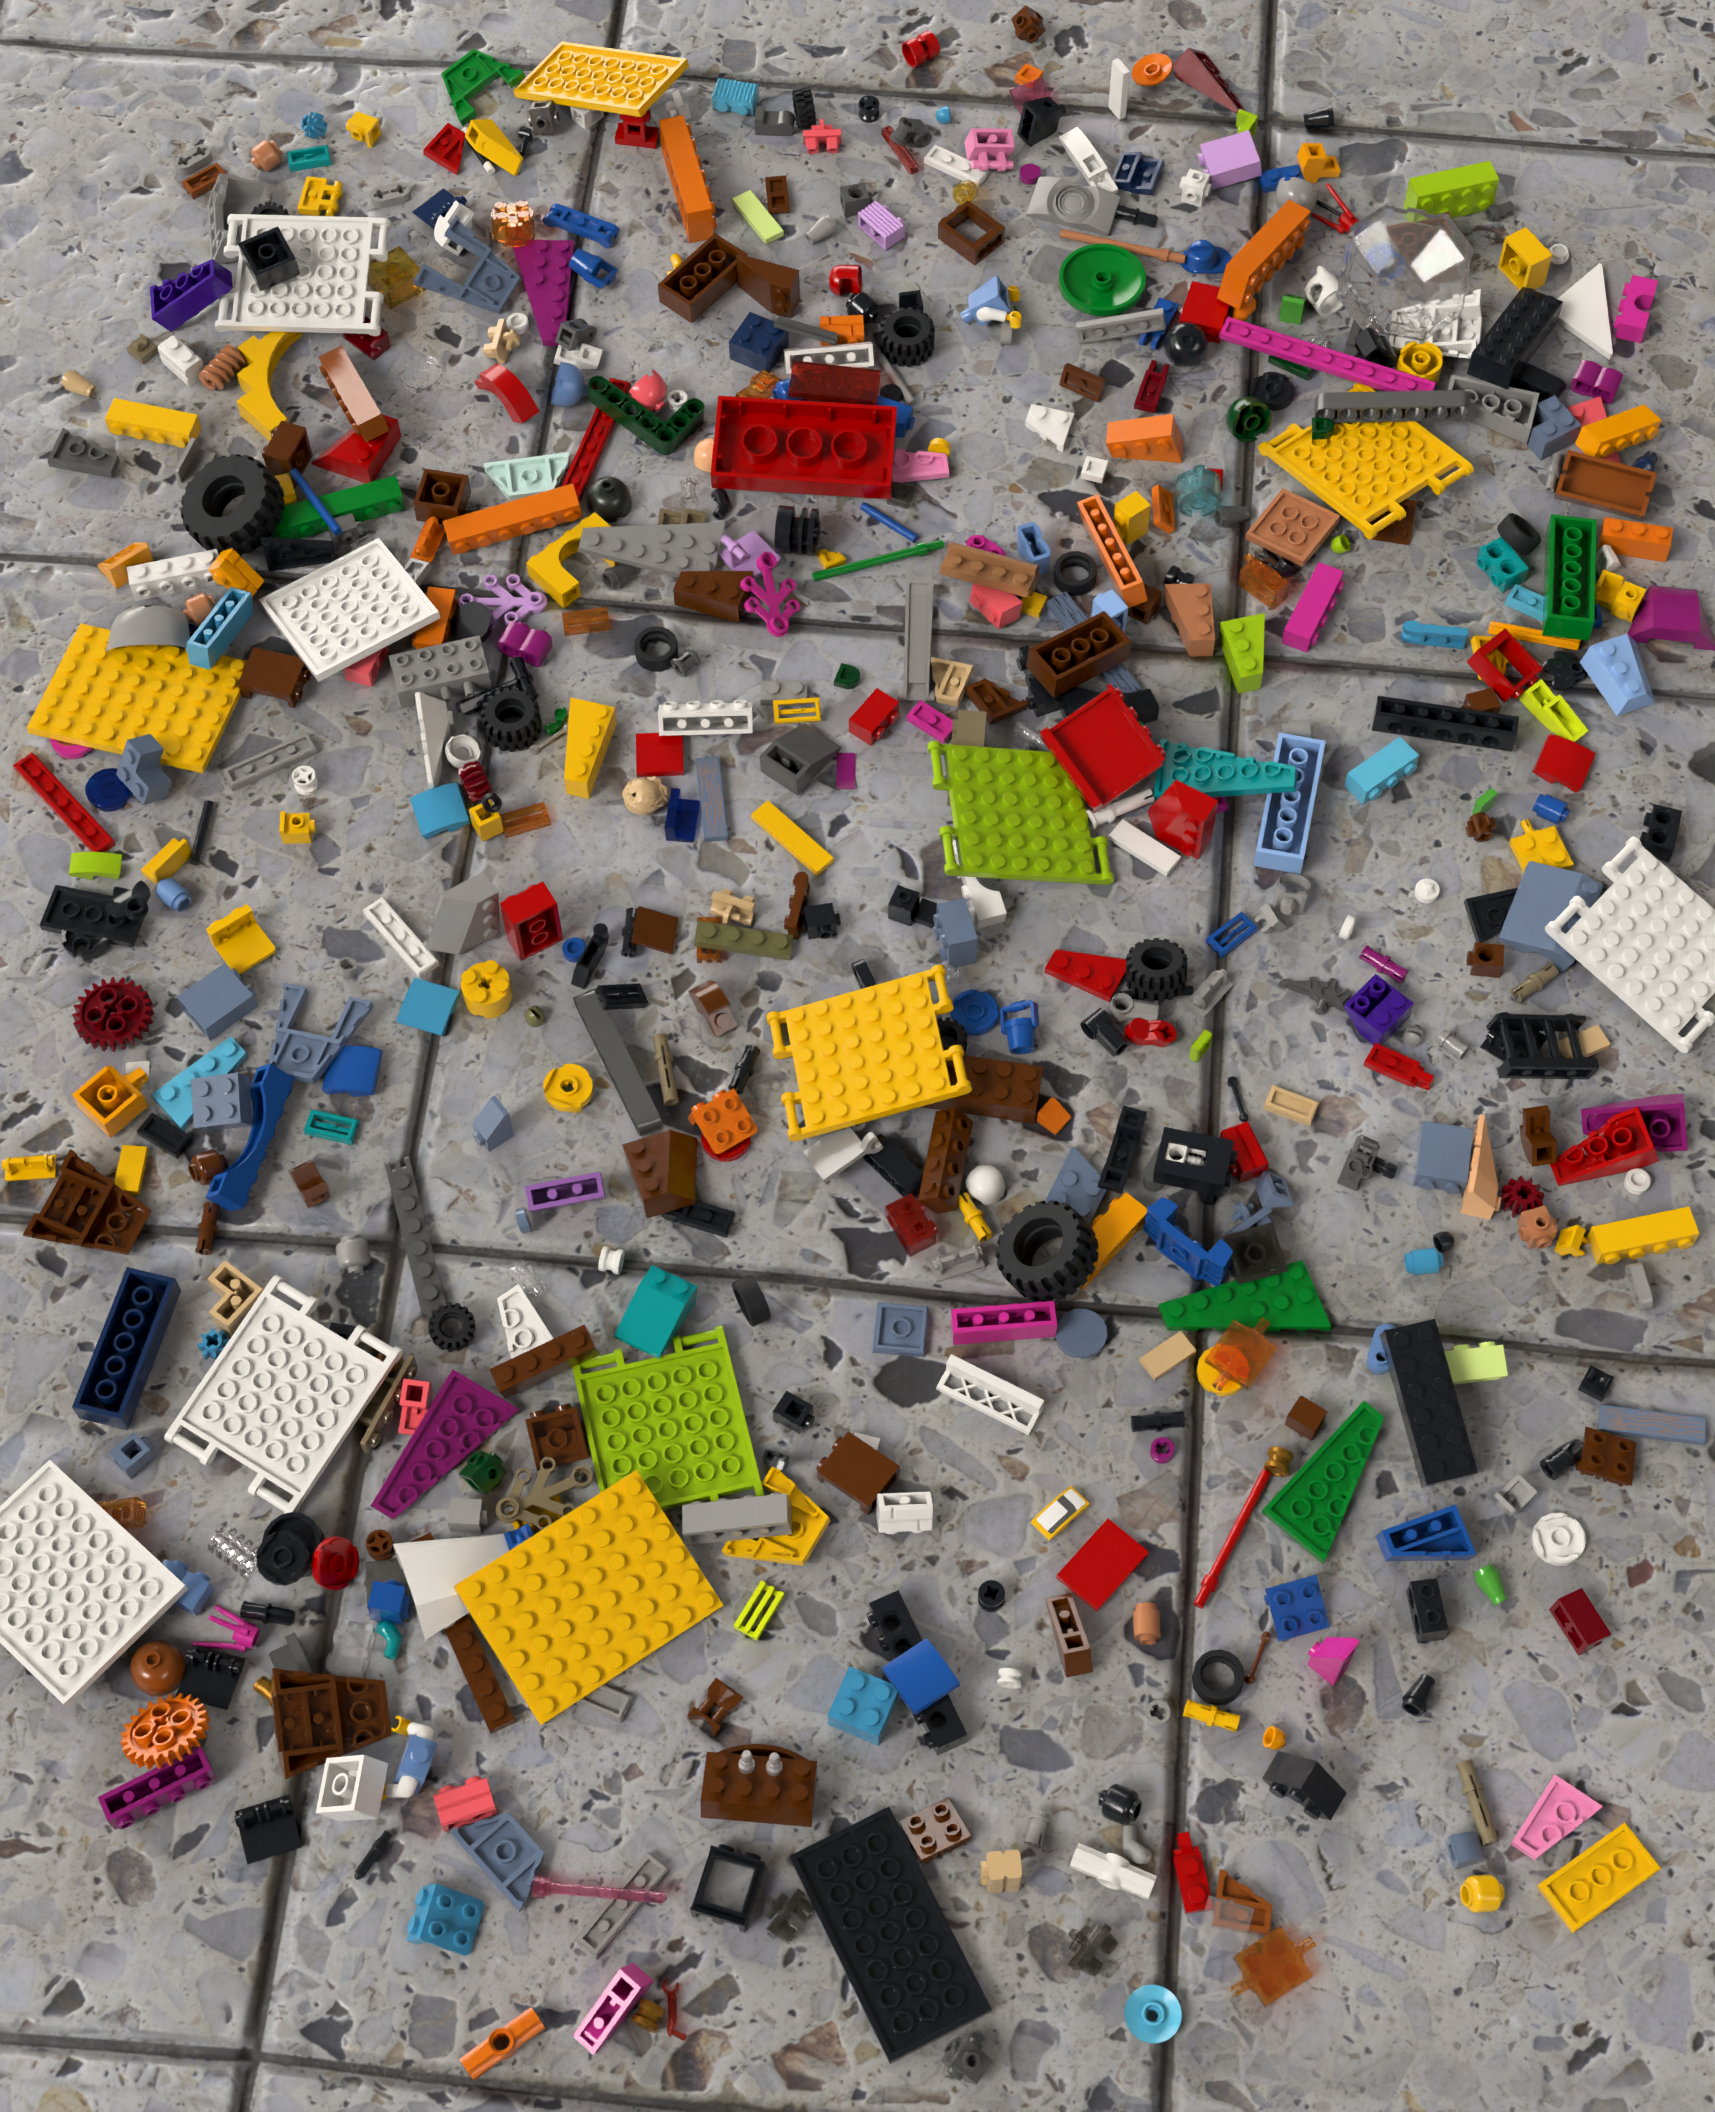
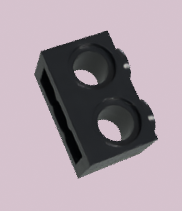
[1640,804,1682,862]
[1406,1578,1449,1643]

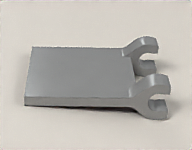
[803,1122,883,1183]

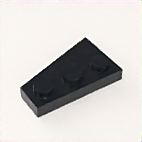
[261,537,337,572]

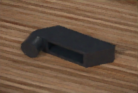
[571,923,609,989]

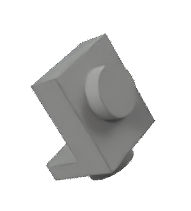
[1494,1473,1539,1515]

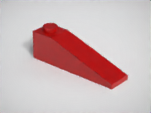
[1550,1107,1659,1186]

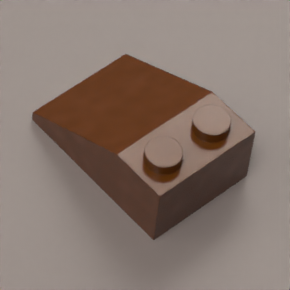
[736,254,800,318]

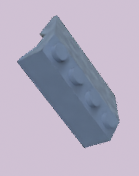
[1497,861,1603,973]

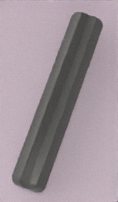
[774,316,838,345]

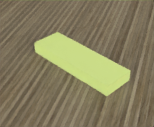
[732,190,784,245]

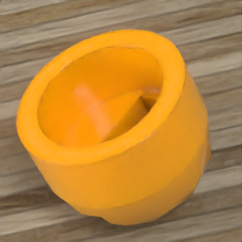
[1263,1726,1286,1750]

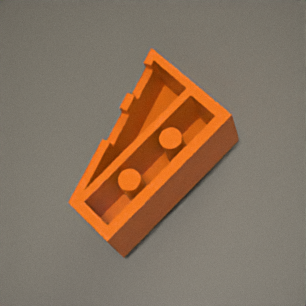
[1106,414,1184,463]

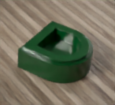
[1312,418,1334,440]
[834,663,860,689]

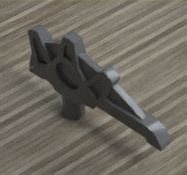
[1278,977,1352,1015]

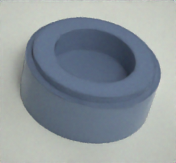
[515,1207,532,1234]

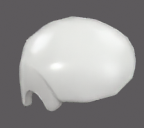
[445,734,481,768]
[965,1165,1006,1205]

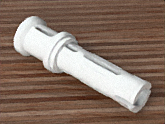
[1086,788,1155,830]

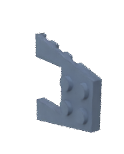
[413,216,521,314]
[269,983,374,1084]

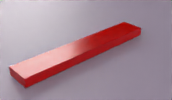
[13,752,116,852]

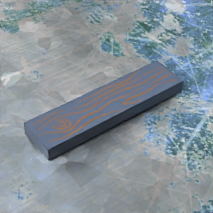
[695,756,728,842]
[1598,1404,1706,1445]

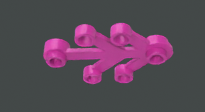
[740,552,800,637]

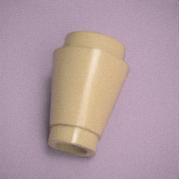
[61,370,96,398]

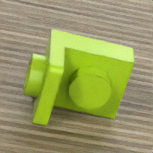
[1236,109,1258,137]

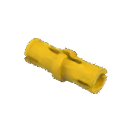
[957,1192,994,1243]
[1183,1699,1240,1733]

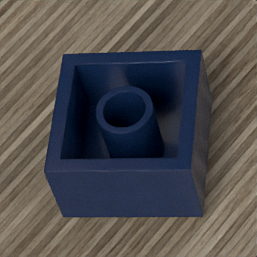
[729,312,789,375]

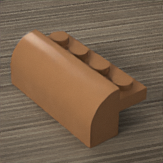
[939,542,1040,598]

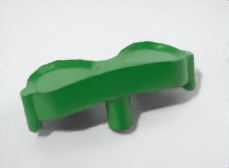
[544,707,568,736]

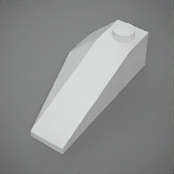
[415,692,454,789]

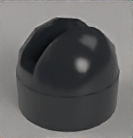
[481,792,502,813]
[1433,1231,1455,1253]

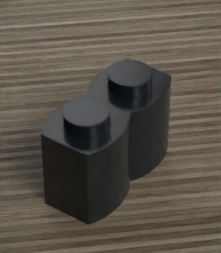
[1354,328,1398,368]

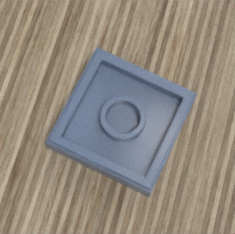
[873,1302,929,1357]

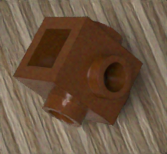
[1011,5,1046,44]

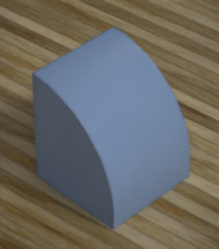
[1445,1831,1487,1870]

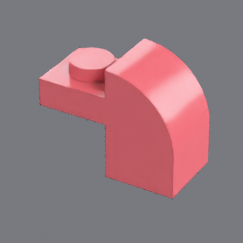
[398,1379,433,1436]

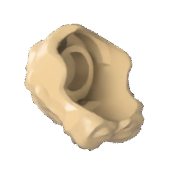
[622,776,671,816]

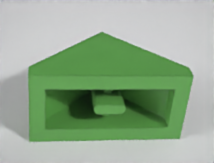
[1279,293,1307,325]

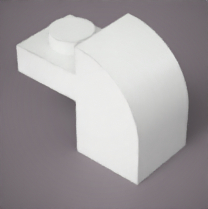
[434,200,475,256]

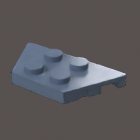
[1045,1147,1108,1226]
[449,1812,545,1913]

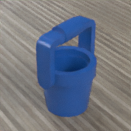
[569,248,618,289]
[1000,1000,1039,1055]

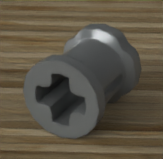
[670,647,701,677]

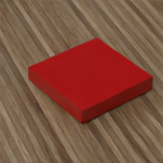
[636,733,684,777]

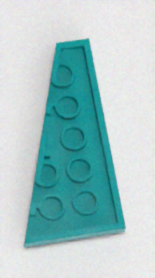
[1154,738,1298,800]

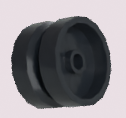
[262,1512,326,1578]

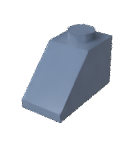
[472,1095,514,1152]

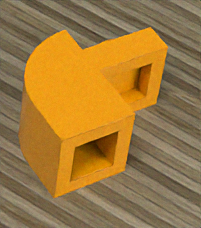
[1297,143,1341,184]

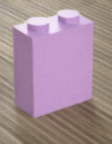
[1197,130,1262,190]

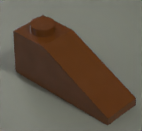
[1045,1593,1093,1678]

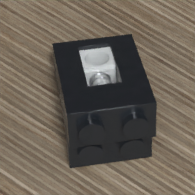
[1153,1127,1238,1205]

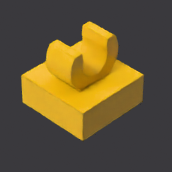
[1554,1225,1588,1257]

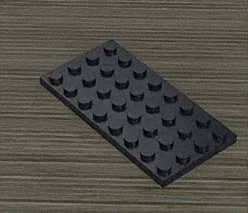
[789,1807,992,2064]

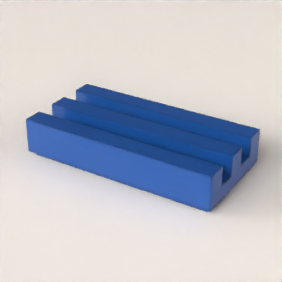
[1205,911,1258,958]

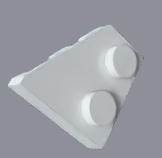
[1025,404,1074,452]

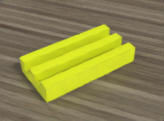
[734,1580,785,1641]

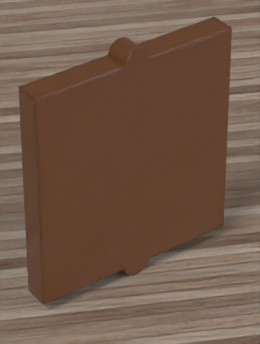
[631,906,678,954]

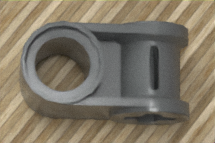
[890,117,932,148]

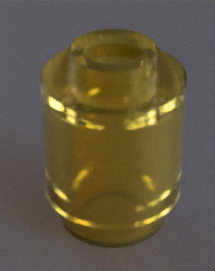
[953,180,978,205]

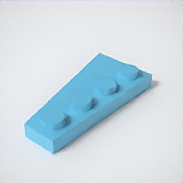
[151,1036,247,1131]

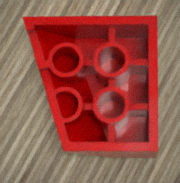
[311,414,401,483]
[1148,780,1218,860]

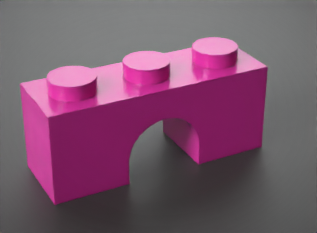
[1613,275,1658,343]

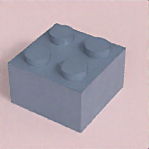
[933,898,978,969]
[191,1073,253,1132]

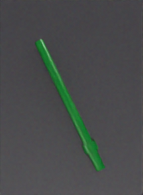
[812,539,945,582]

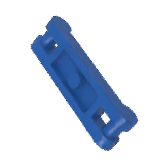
[542,203,620,248]

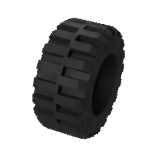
[996,1200,1099,1302]

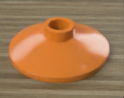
[1132,53,1172,87]

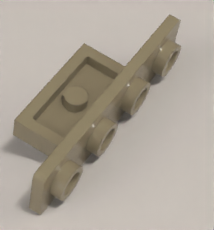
[357,1354,418,1454]

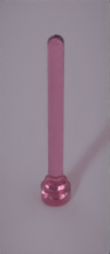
[532,1875,667,1903]

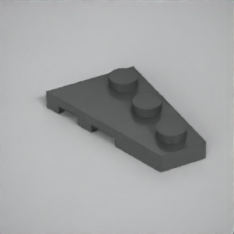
[47,428,120,478]

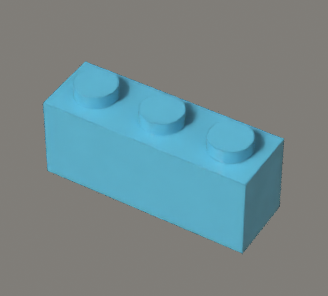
[1344,737,1419,805]

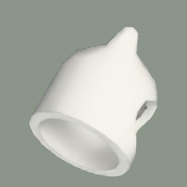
[1304,266,1348,317]

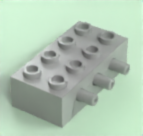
[389,636,492,709]

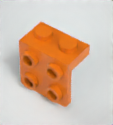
[688,1088,757,1154]

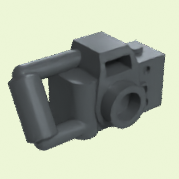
[1337,1135,1380,1191]

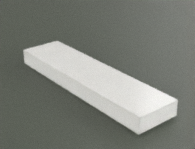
[363,897,439,978]

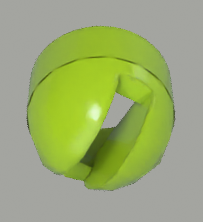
[1331,534,1350,554]

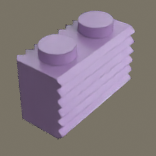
[858,200,906,250]

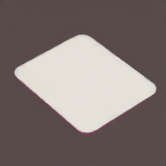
[125,1061,150,1078]

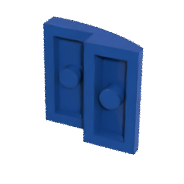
[322,1046,383,1097]
[882,1638,960,1715]

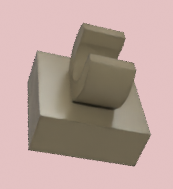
[127,333,158,364]

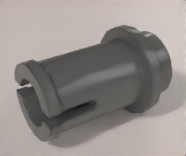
[1485,201,1515,222]

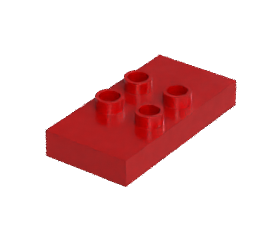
[710,396,897,499]

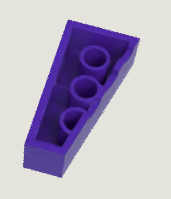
[150,259,233,332]

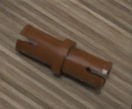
[195,1202,220,1255]

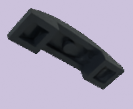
[1098,1105,1147,1194]

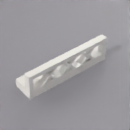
[936,1354,1044,1435]

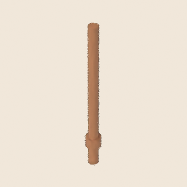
[1060,229,1186,264]

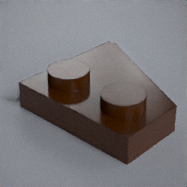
[965,679,1028,725]

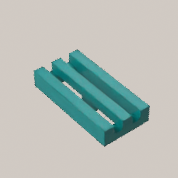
[286,145,332,172]
[303,1109,360,1145]

